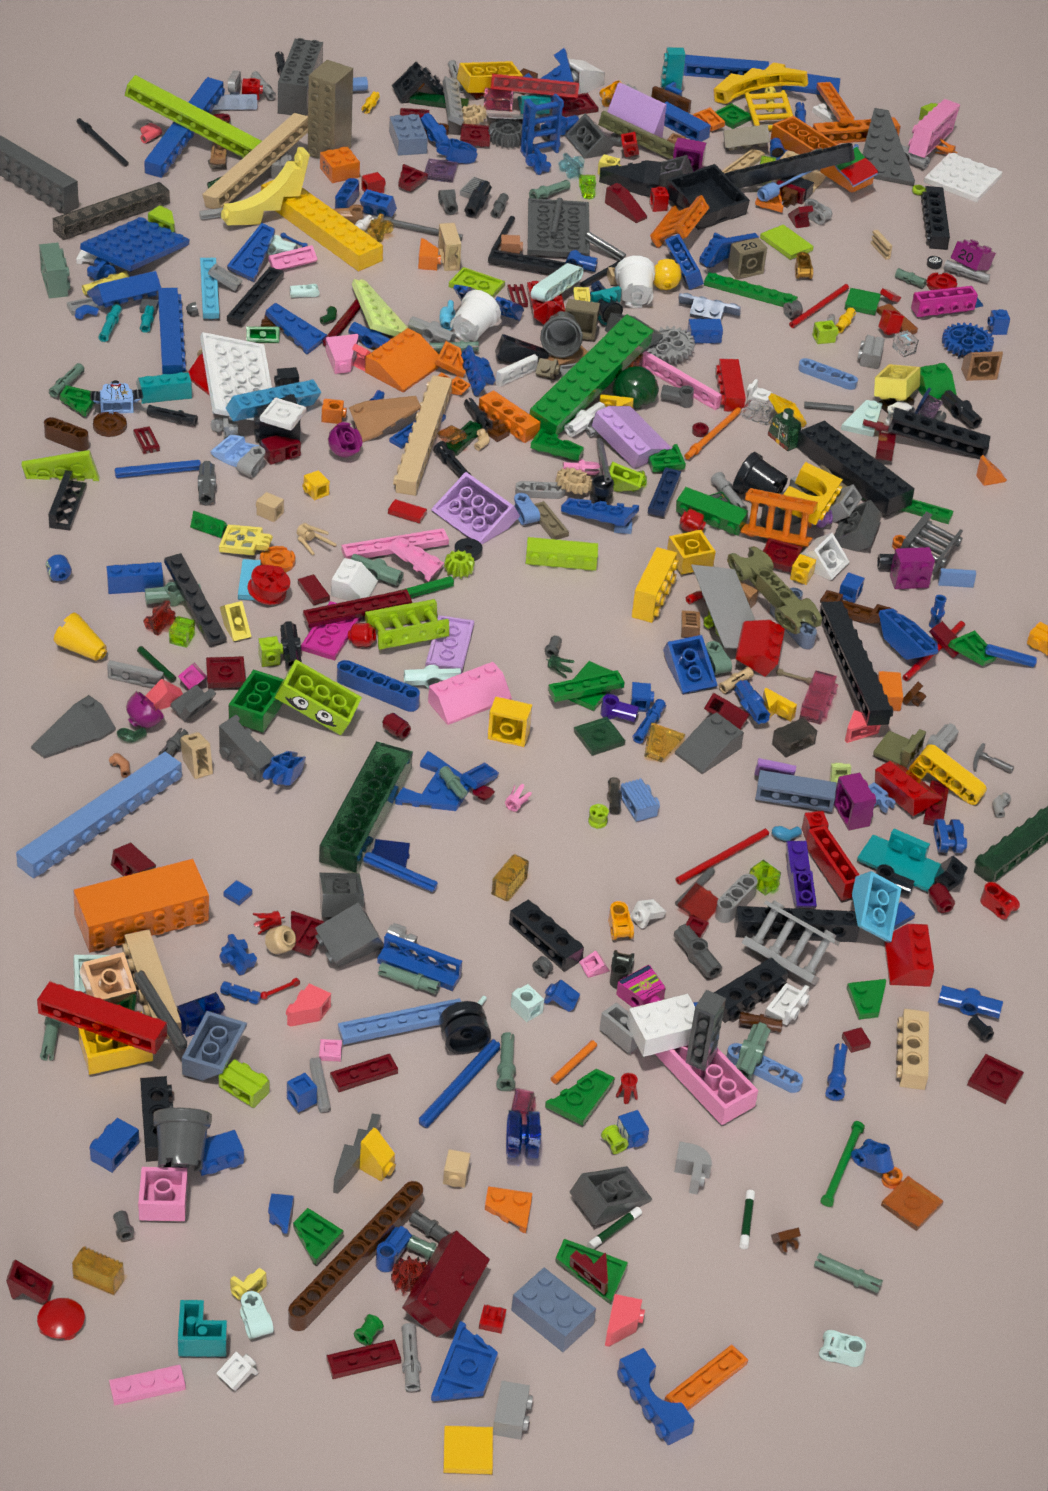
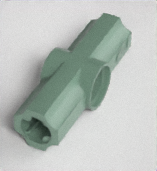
[351,554,404,586]
[145,582,201,606]
[736,1022,771,1080]

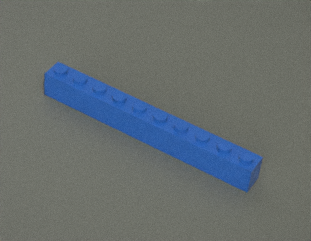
[144,77,225,178]

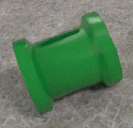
[353,1314,384,1346]

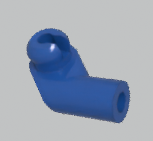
[75,305,99,320]

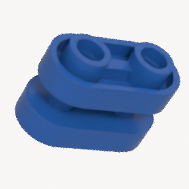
[933,819,967,853]

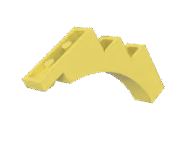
[221,147,310,225]

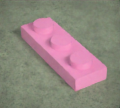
[268,245,318,270]
[109,1365,186,1406]

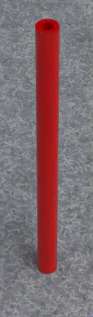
[789,284,849,328]
[903,621,965,681]
[675,828,769,885]

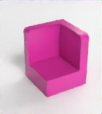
[178,662,207,689]

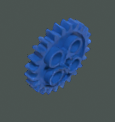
[942,322,994,356]

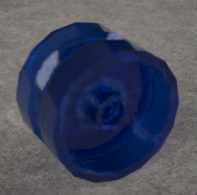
[506,1110,541,1160]

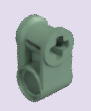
[706,641,732,675]

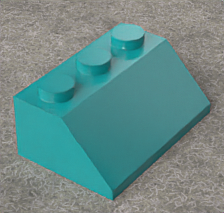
[136,372,192,404]

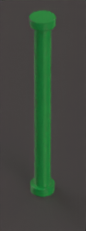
[820,1121,865,1207]

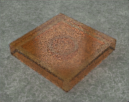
[881,1176,944,1231]

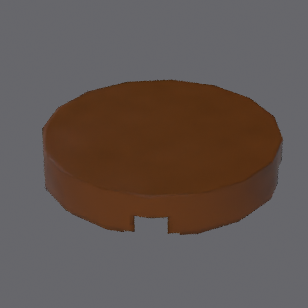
[93,412,127,437]

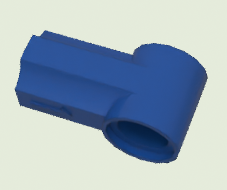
[566,250,598,272]
[375,1226,412,1272]

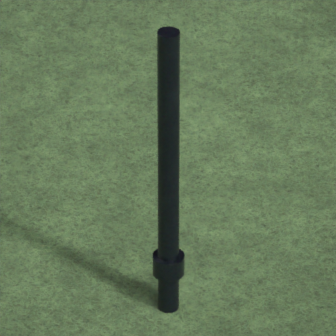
[76,118,129,167]

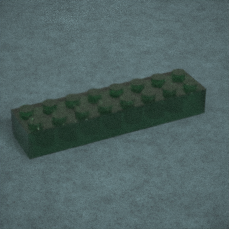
[319,741,413,873]

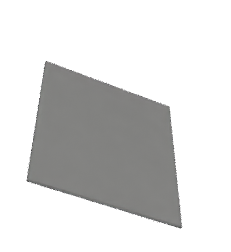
[487,113,539,119]

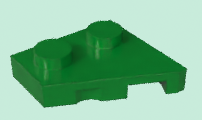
[648,444,686,472]
[948,630,997,666]
[846,979,886,1020]

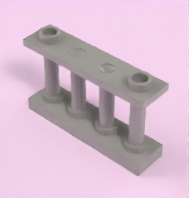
[742,900,840,986]

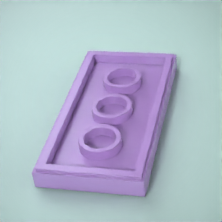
[425,615,474,673]

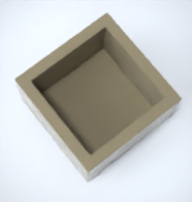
[565,299,600,341]

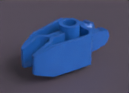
[436,138,478,164]
[262,751,306,785]

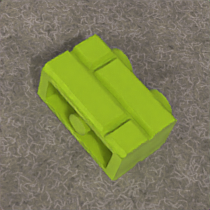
[219,1059,270,1108]

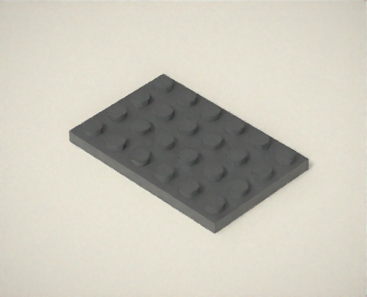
[527,198,590,258]

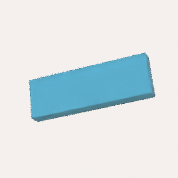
[238,559,261,600]

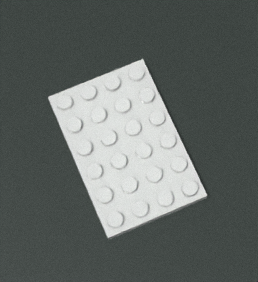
[200,332,272,421]

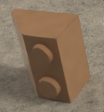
[961,351,1003,381]

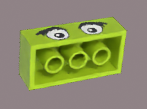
[274,660,362,735]

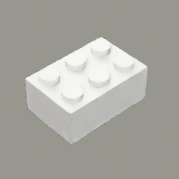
[627,994,695,1057]

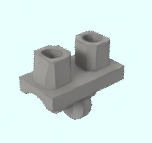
[210,415,238,439]

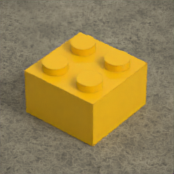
[667,530,716,574]
[487,696,532,747]

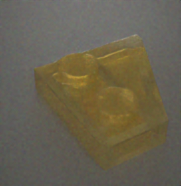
[644,723,685,762]

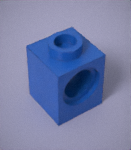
[839,572,865,603]
[287,1073,317,1113]

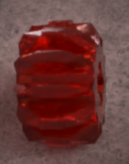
[391,1256,427,1295]

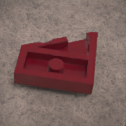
[398,164,428,192]
[291,911,325,956]

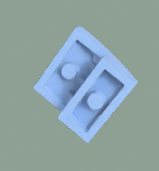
[210,435,259,467]

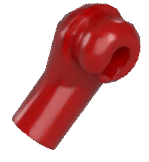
[685,591,706,604]

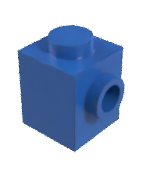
[987,309,1010,335]
[630,682,654,712]

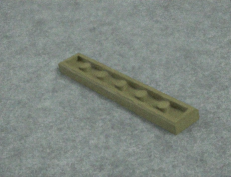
[598,111,675,159]

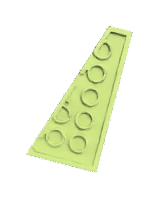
[352,279,408,337]

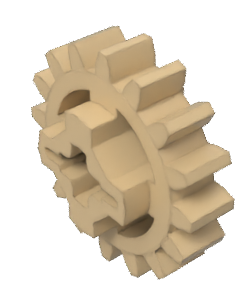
[458,104,487,126]
[555,467,592,495]

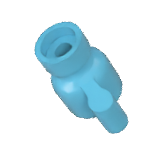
[439,300,456,331]

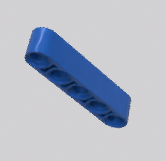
[337,660,420,712]

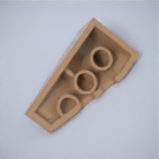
[349,396,421,442]

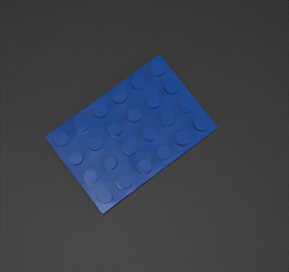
[80,217,190,272]

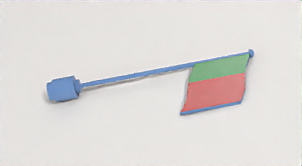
[757,144,878,201]

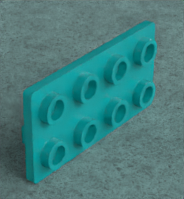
[857,828,941,892]

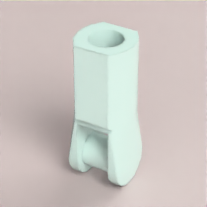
[290,284,320,298]

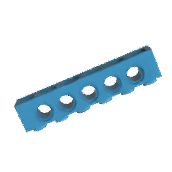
[226,379,322,422]

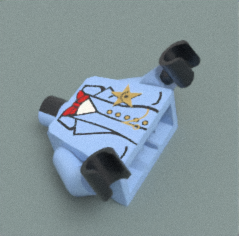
[90,380,144,414]

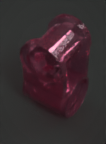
[511,1088,536,1116]

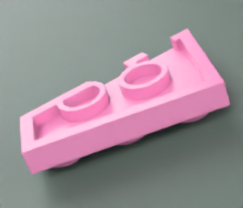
[389,536,444,582]

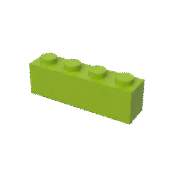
[525,537,598,571]

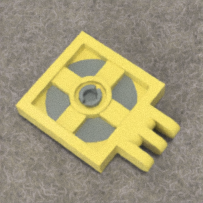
[219,524,273,555]

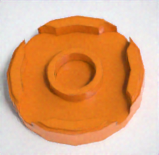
[260,546,296,573]

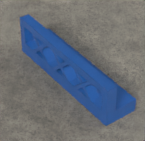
[377,933,462,991]

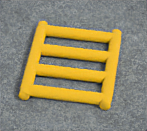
[745,90,794,131]

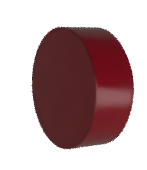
[692,422,709,437]

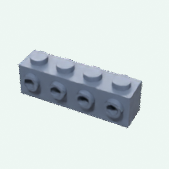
[755,770,837,812]

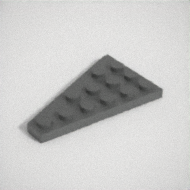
[862,108,915,186]

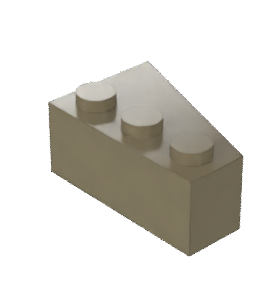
[723,124,770,151]

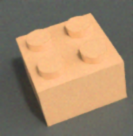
[79,952,137,1004]

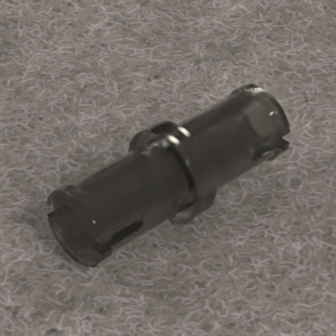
[607,777,622,815]

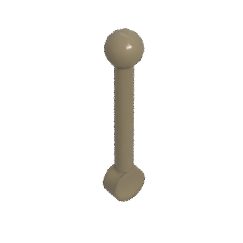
[776,668,813,684]

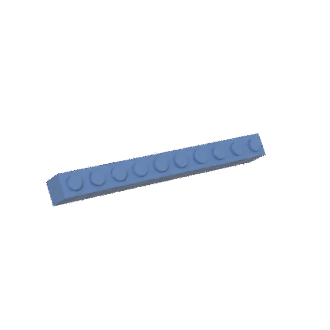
[16,752,182,879]

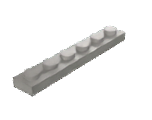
[442,76,464,125]

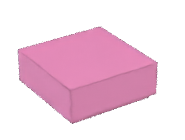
[319,1039,342,1062]

